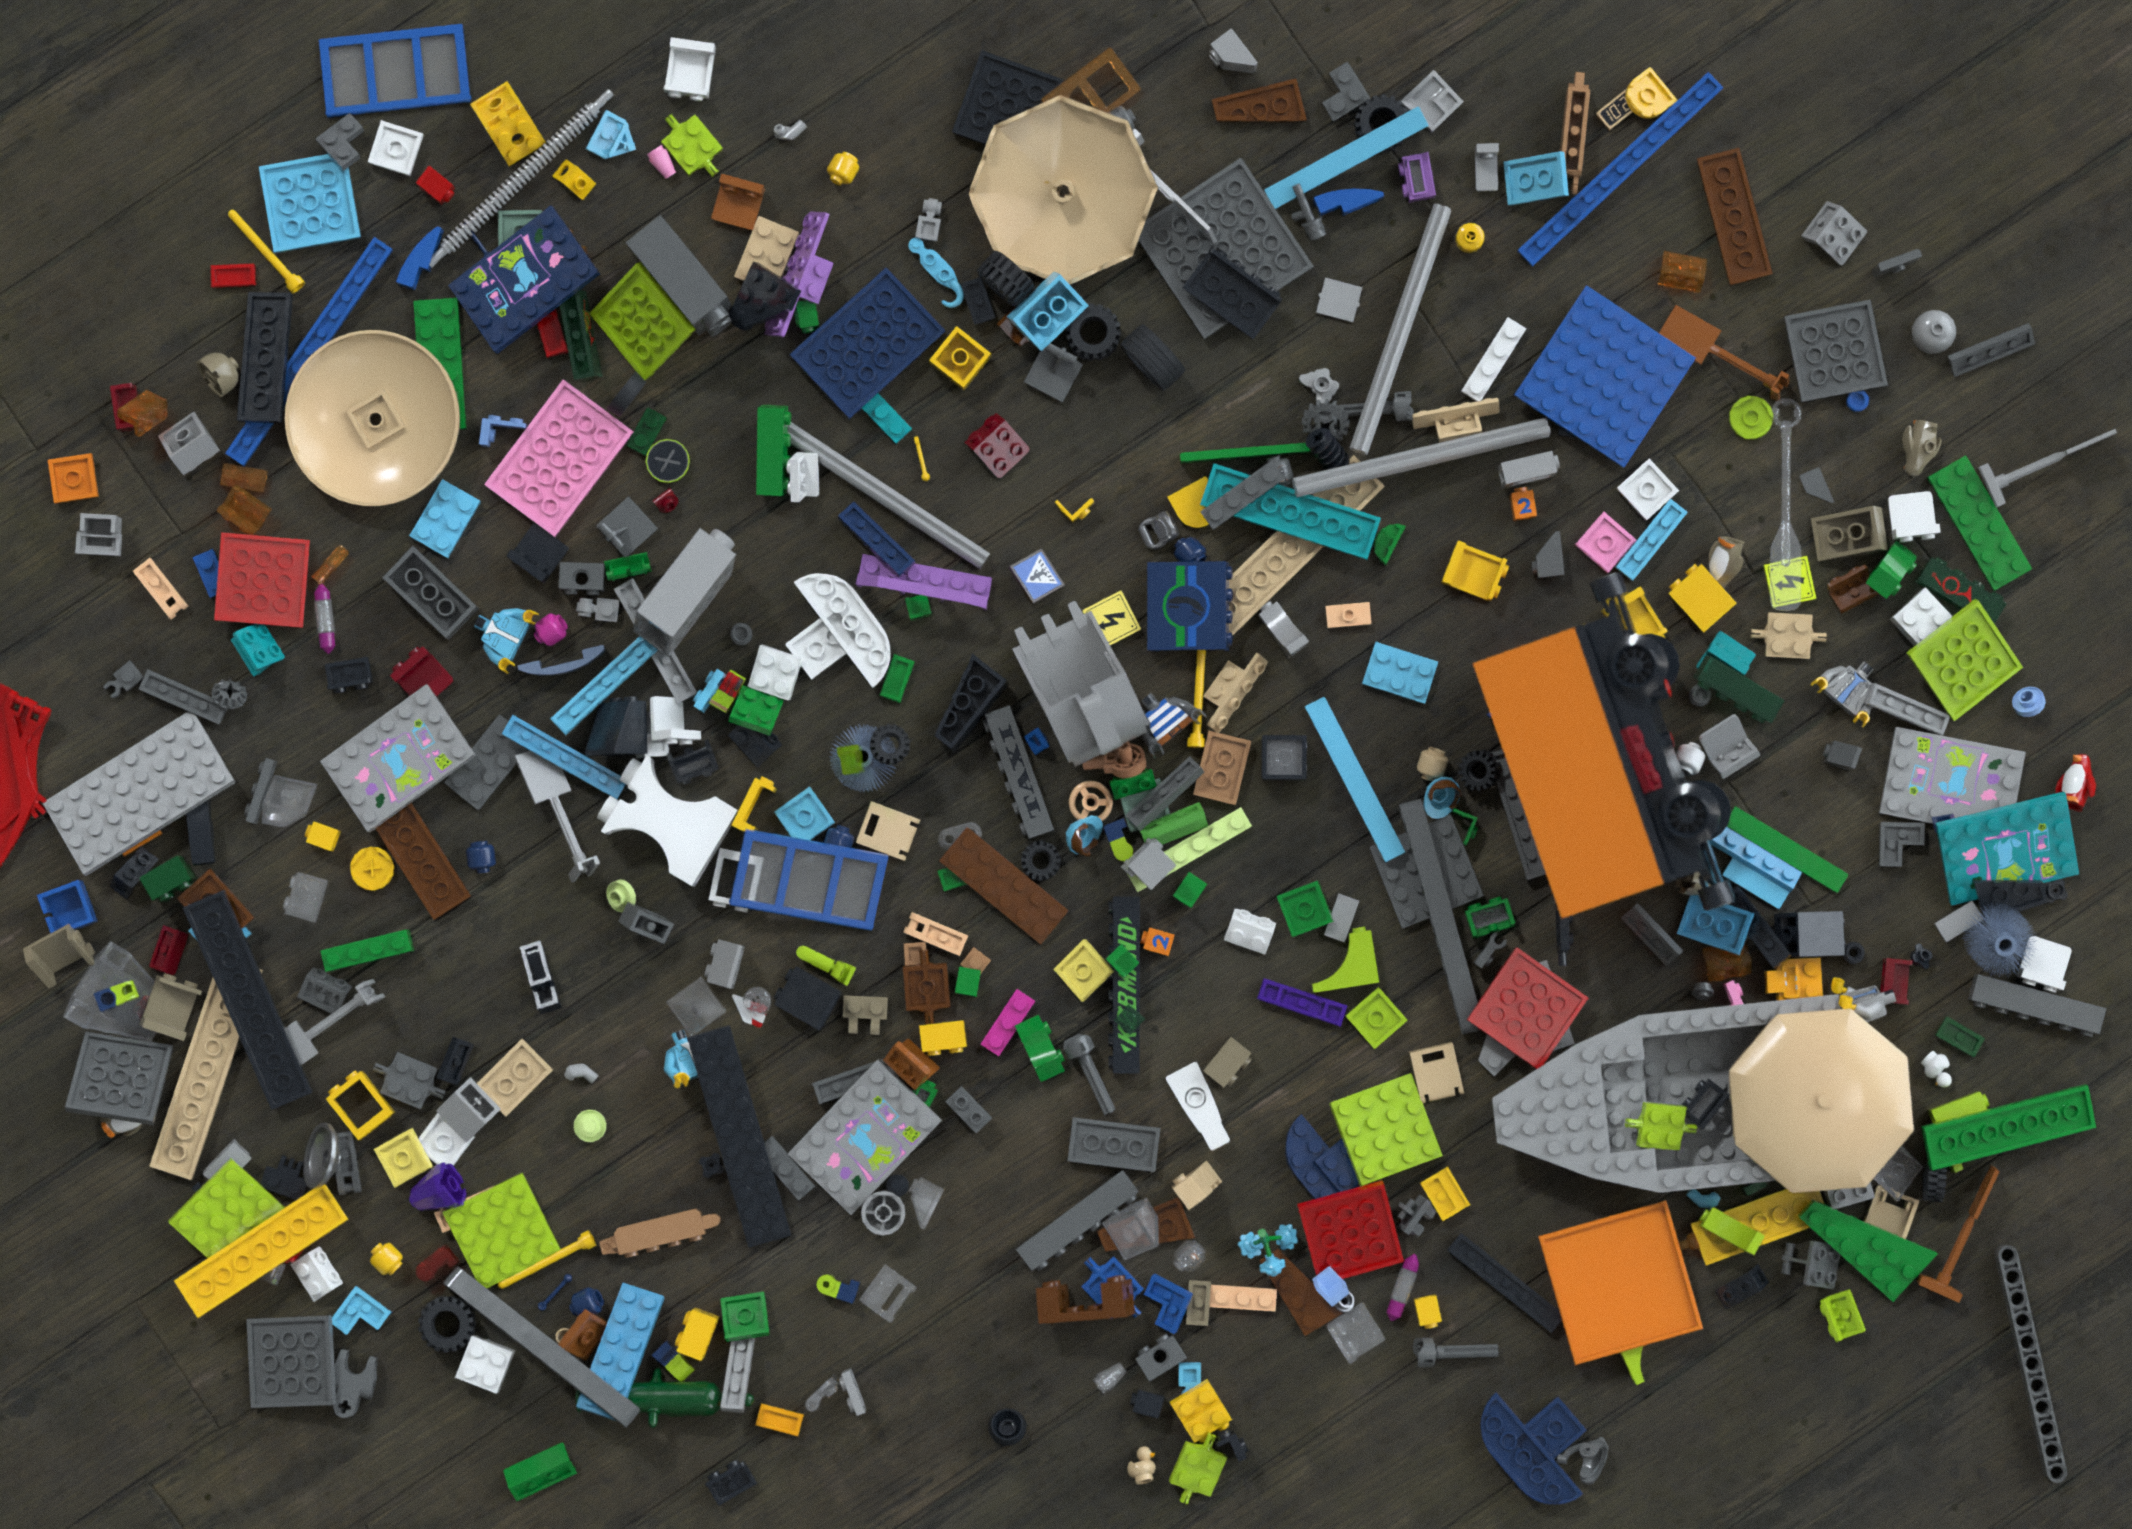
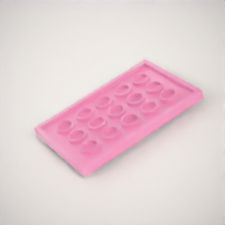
[484,380,634,537]

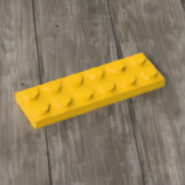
[1690,1189,1824,1265]

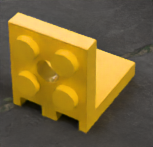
[470,81,546,166]

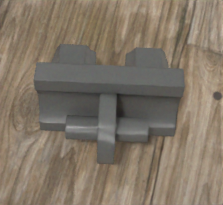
[1397,1194,1436,1237]

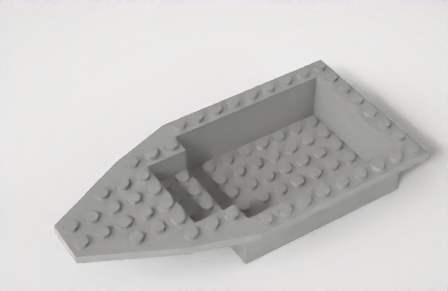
[1492,994,1840,1193]

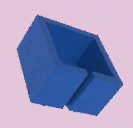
[37,880,98,933]

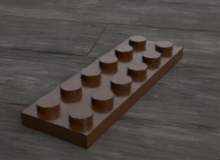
[1696,148,1773,286]
[376,802,471,920]
[939,827,1069,944]

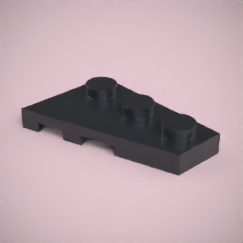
[1973,880,2048,920]

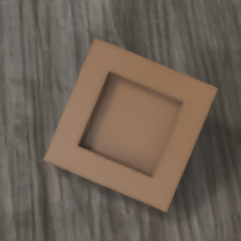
[904,942,926,966]
[960,947,991,973]

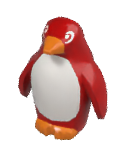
[2055,754,2096,812]

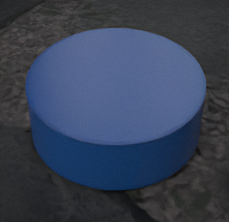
[1846,391,1869,412]

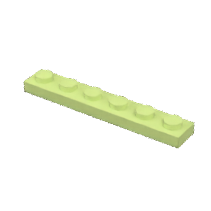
[1127,807,1252,892]

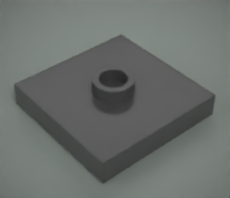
[1872,249,1922,277]

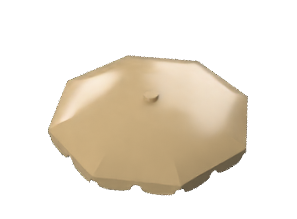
[969,95,1158,285]
[1729,1009,1914,1193]

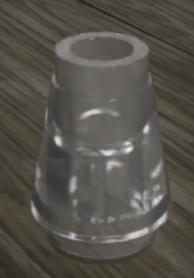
[1093,1362,1127,1394]

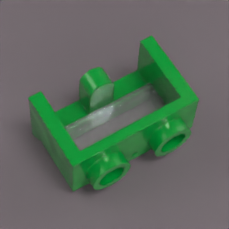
[1465,897,1515,939]

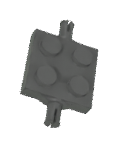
[373,1052,446,1110]

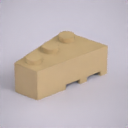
[1172,1160,1222,1210]

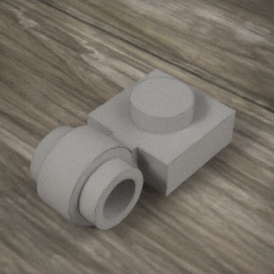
[915,198,942,242]
[576,598,620,622]

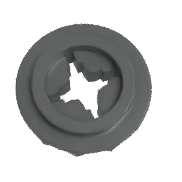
[212,678,247,709]

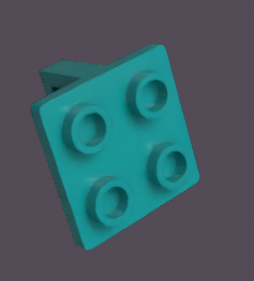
[231,624,285,677]
[1696,631,1756,690]

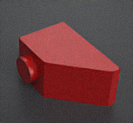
[416,166,455,205]

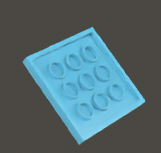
[259,154,361,253]

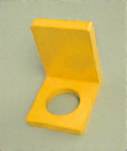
[553,160,596,200]
[1055,498,1094,523]

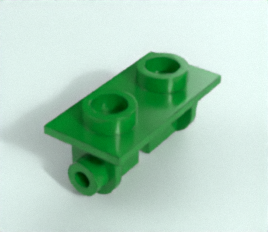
[604,552,652,581]
[1109,768,1157,799]

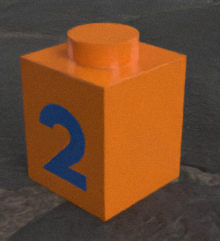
[1509,487,1537,521]
[1140,927,1175,956]

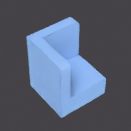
[1312,1267,1349,1307]

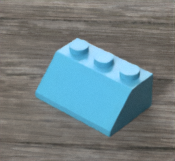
[1007,272,1089,351]

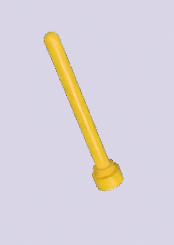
[228,210,305,294]
[1187,650,1206,748]
[498,1230,596,1289]

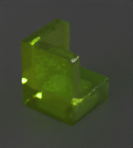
[836,744,865,775]

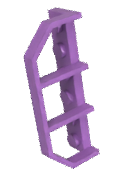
[856,554,992,611]

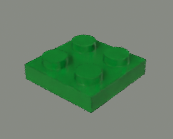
[729,685,784,736]
[1277,880,1334,937]
[720,1292,770,1342]

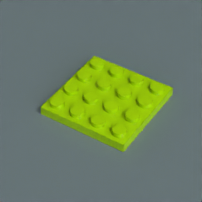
[590,262,696,380]
[1907,599,2023,721]
[1329,1073,1443,1186]
[168,1158,285,1258]
[442,1172,561,1288]

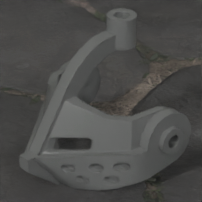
[1557,1437,1609,1484]

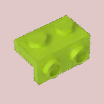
[1820,1289,1866,1342]

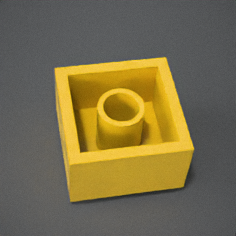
[929,326,991,390]
[919,1020,967,1056]
[675,1307,720,1361]

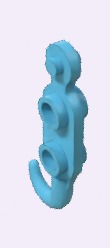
[909,238,964,308]

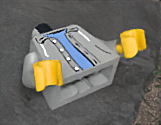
[1811,662,1874,728]
[1831,977,1896,1022]

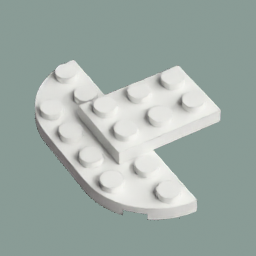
[785,573,891,688]

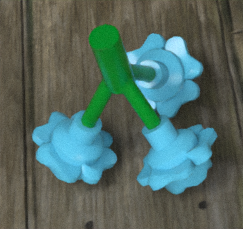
[1238,1224,1298,1277]

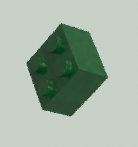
[139,855,198,903]

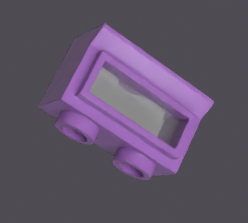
[1398,152,1436,203]

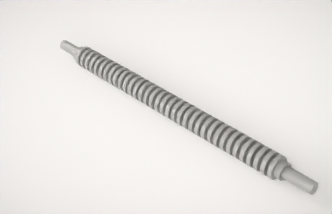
[430,89,614,268]

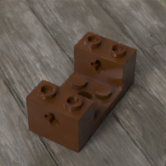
[1036,1275,1135,1324]

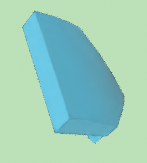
[585,110,636,159]

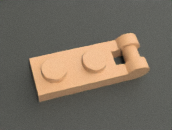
[133,558,188,620]
[903,912,968,956]

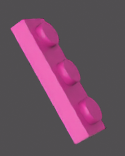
[981,989,1035,1056]

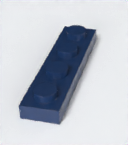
[838,502,915,578]

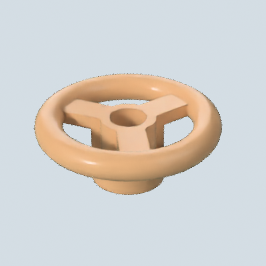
[1069,781,1113,821]

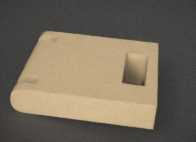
[855,801,920,861]
[1409,1042,1464,1103]
[1864,1185,1920,1239]

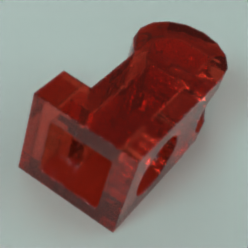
[416,1244,460,1281]

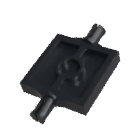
[1555,903,1573,966]

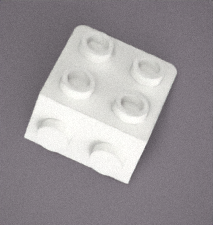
[1888,491,1940,542]
[650,696,701,745]
[2017,936,2072,993]

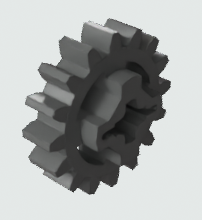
[1302,399,1350,441]

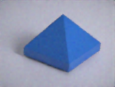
[1024,728,1049,755]

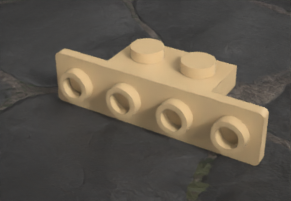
[1412,398,1499,443]
[1203,653,1268,733]

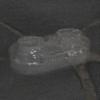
[938,822,982,850]

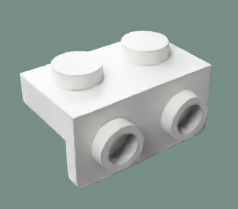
[787,452,819,502]
[1224,909,1276,955]
[291,1247,343,1302]

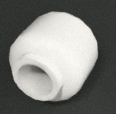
[1676,742,1705,776]

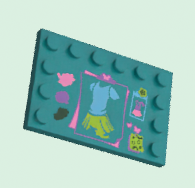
[1935,791,2079,906]

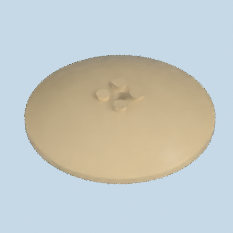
[285,330,460,506]

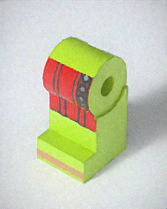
[709,670,746,714]

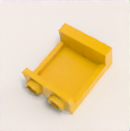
[1441,540,1509,602]
[1669,564,1737,632]
[1601,586,1668,638]
[732,776,777,832]

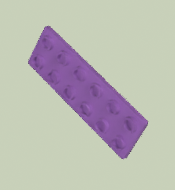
[765,212,833,337]

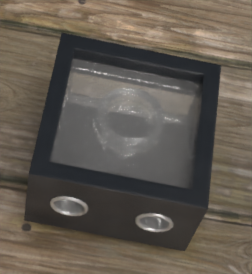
[1261,735,1307,781]

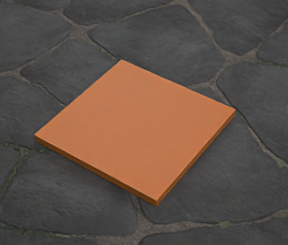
[1538,1200,1703,1365]

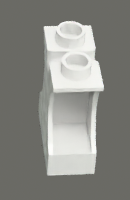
[597,756,738,887]

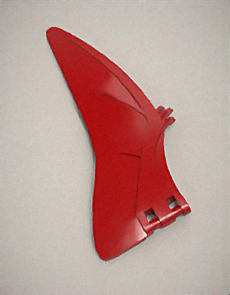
[0,683,52,868]

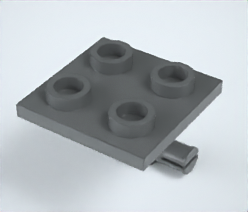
[1024,343,1083,403]
[596,496,658,557]
[1781,1241,1841,1289]

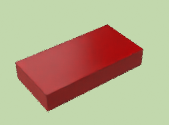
[211,263,256,288]
[537,309,568,358]

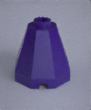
[409,1162,467,1211]

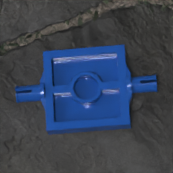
[1081,1256,1144,1319]

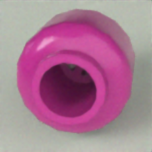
[534,613,568,646]

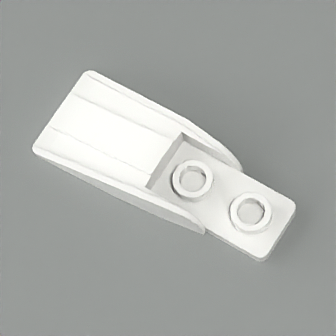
[1166,1062,1230,1151]

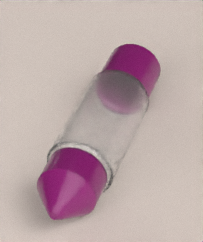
[314,584,335,654]
[1386,1254,1419,1321]

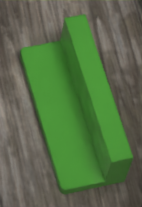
[1140,802,1208,845]

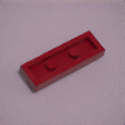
[1620,725,1662,793]

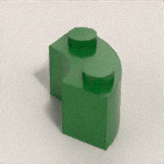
[1866,540,1917,599]
[1015,1015,1065,1082]

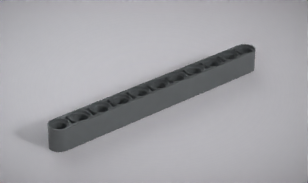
[1399,799,1479,1035]
[1995,1245,2067,1483]
[443,1266,641,1428]

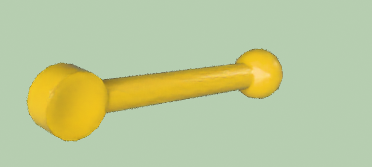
[914,436,930,481]

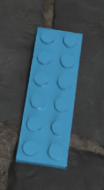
[576,1283,665,1421]

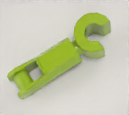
[796,946,856,986]

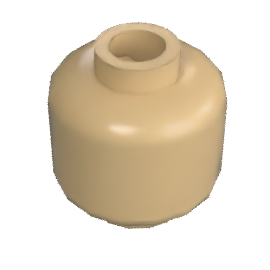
[1417,747,1448,781]

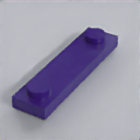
[1257,978,1347,1027]

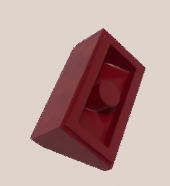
[149,925,189,975]

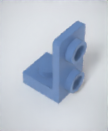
[479,415,528,447]

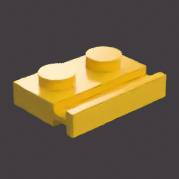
[1420,1167,1470,1221]

